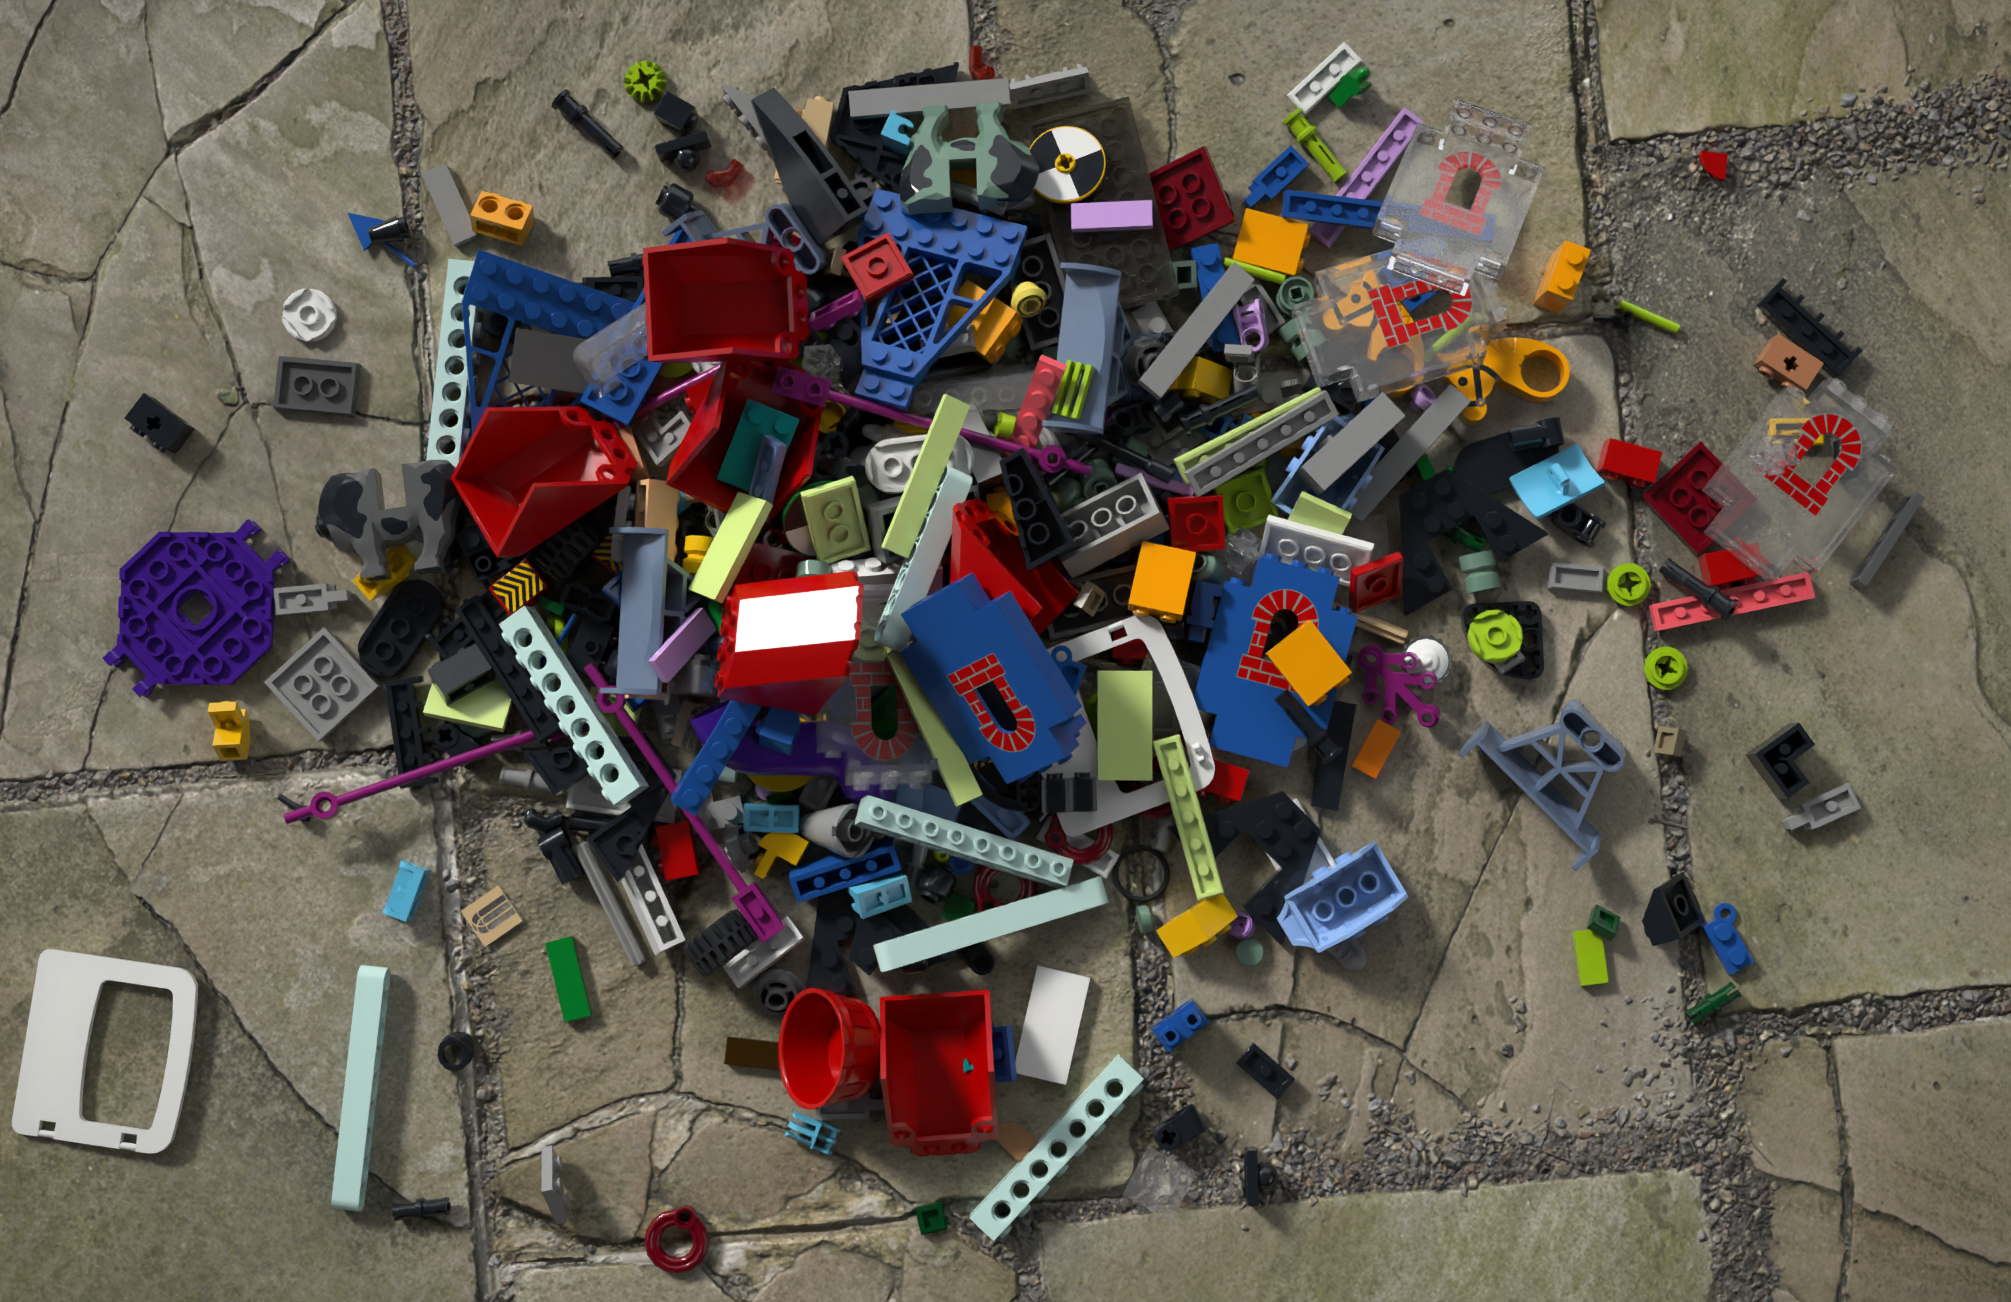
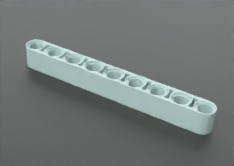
[873,876,1109,972]
[331,965,391,1212]

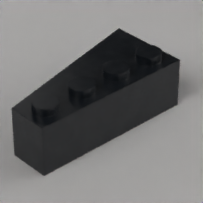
[999,447,1080,573]

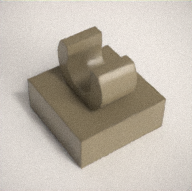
[822,247,850,279]
[1072,580,1106,617]
[1653,726,1689,757]

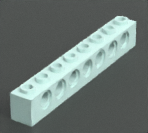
[426,259,485,467]
[499,606,649,805]
[854,795,1074,888]
[970,1054,1144,1241]

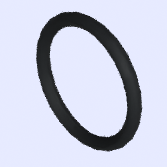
[1113,845,1170,902]

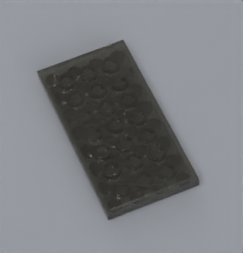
[1026,96,1180,309]

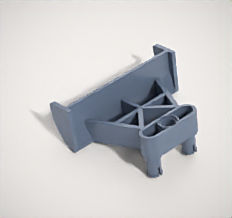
[662,203,828,274]
[1042,262,1165,434]
[600,527,723,695]
[1458,700,1625,871]

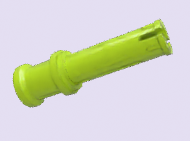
[1282,108,1347,183]

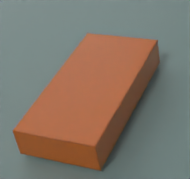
[1351,719,1401,779]

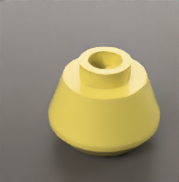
[1011,282,1047,317]

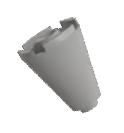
[800,803,874,858]

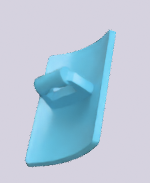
[1509,444,1605,519]

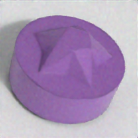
[1228,911,1256,940]

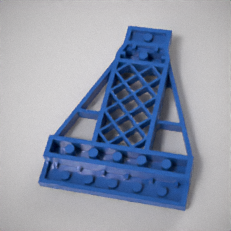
[855,188,1029,411]
[461,249,635,435]

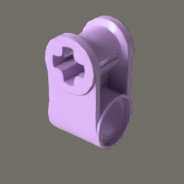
[1233,299,1269,352]

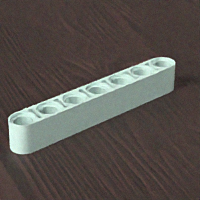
[874,465,972,652]

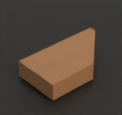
[995,1122,1038,1162]

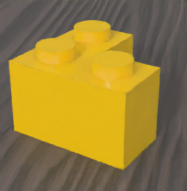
[1163,356,1233,405]
[1156,894,1238,958]

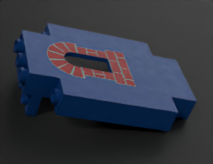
[1193,553,1358,768]
[899,572,1087,784]

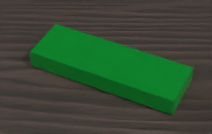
[545,936,592,1022]

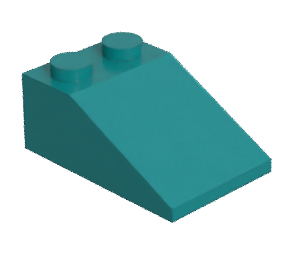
[716,399,799,492]

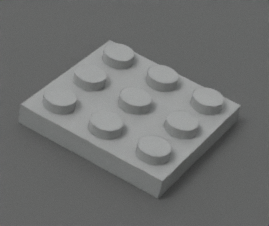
[264,627,381,742]

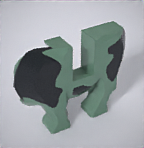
[899,102,1040,214]

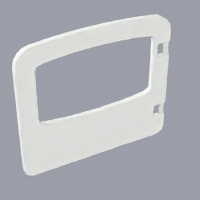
[1041,615,1215,836]
[12,949,198,1153]

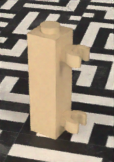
[774,96,836,185]

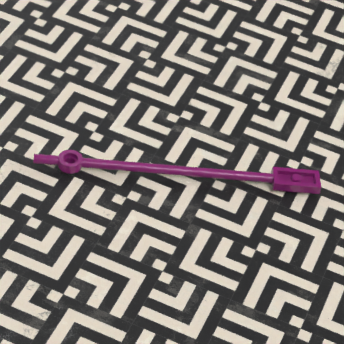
[604,289,864,430]
[771,366,1093,476]
[584,662,787,943]
[283,699,599,824]

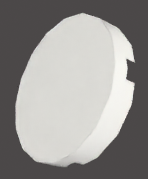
[282,288,337,342]

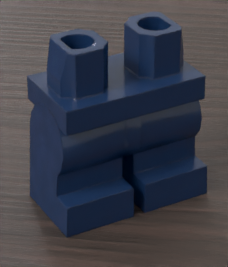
[1184,581,1224,645]

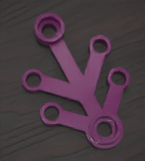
[1358,644,1441,728]

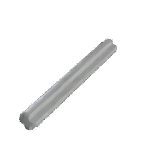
[574,842,646,967]

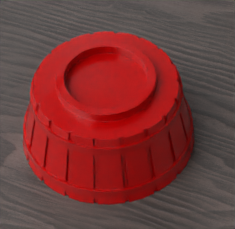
[778,988,881,1110]

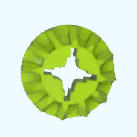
[624,60,667,103]
[1607,563,1651,606]
[1643,647,1688,690]

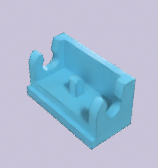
[881,110,914,156]
[744,803,801,833]
[382,860,431,922]
[847,871,912,919]

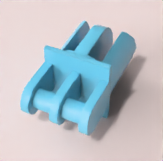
[784,1110,841,1155]

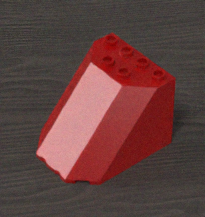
[642,237,809,363]
[666,360,822,531]
[451,406,638,558]
[950,498,1079,636]
[715,571,864,715]
[880,990,999,1157]

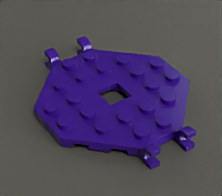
[102,519,291,698]

